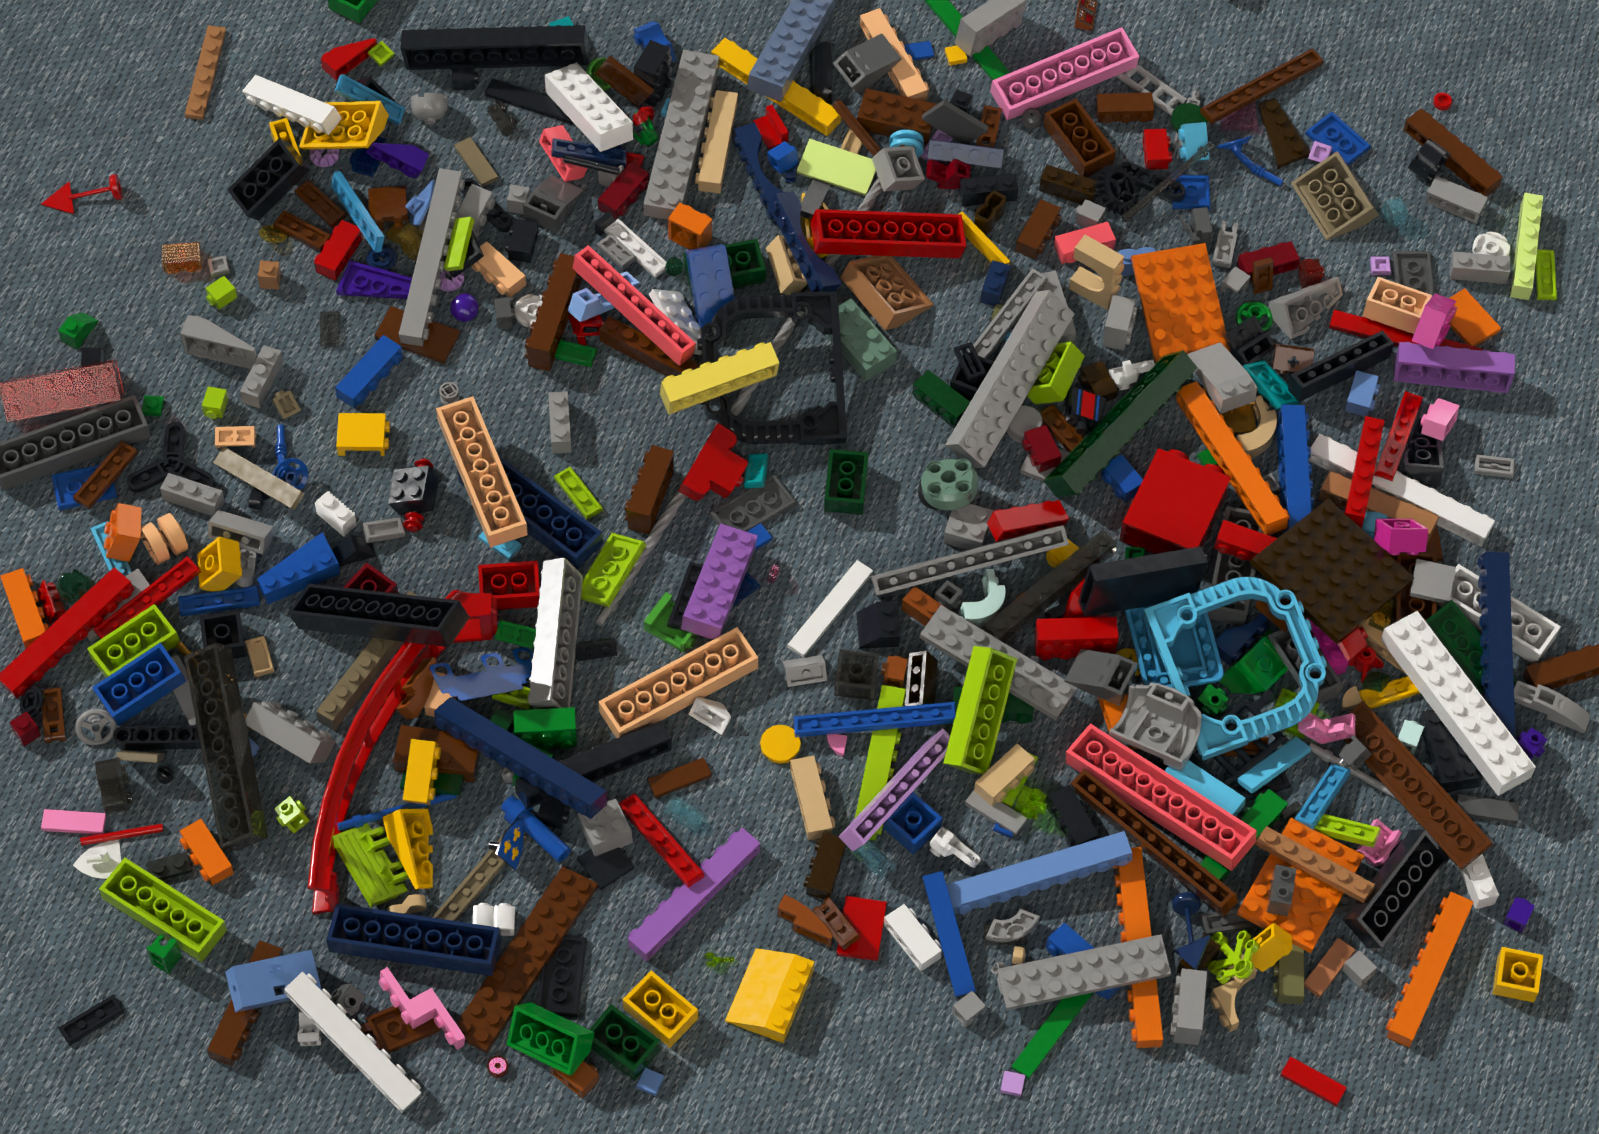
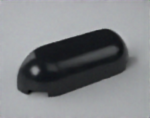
[809,42,832,104]

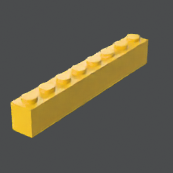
[711,38,841,136]

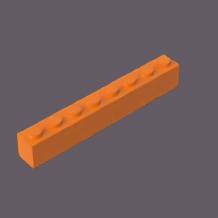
[1385,892,1474,1048]

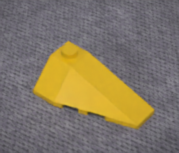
[383,809,433,889]

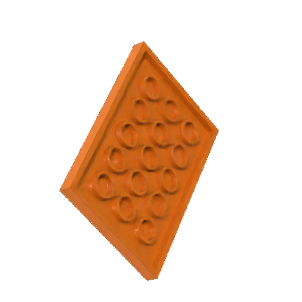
[1131,243,1230,364]
[1237,818,1365,953]

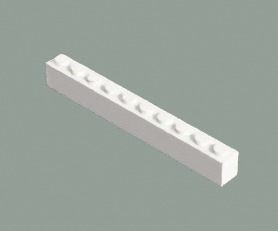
[1308,433,1495,547]

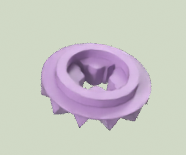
[310,149,340,167]
[440,270,464,292]

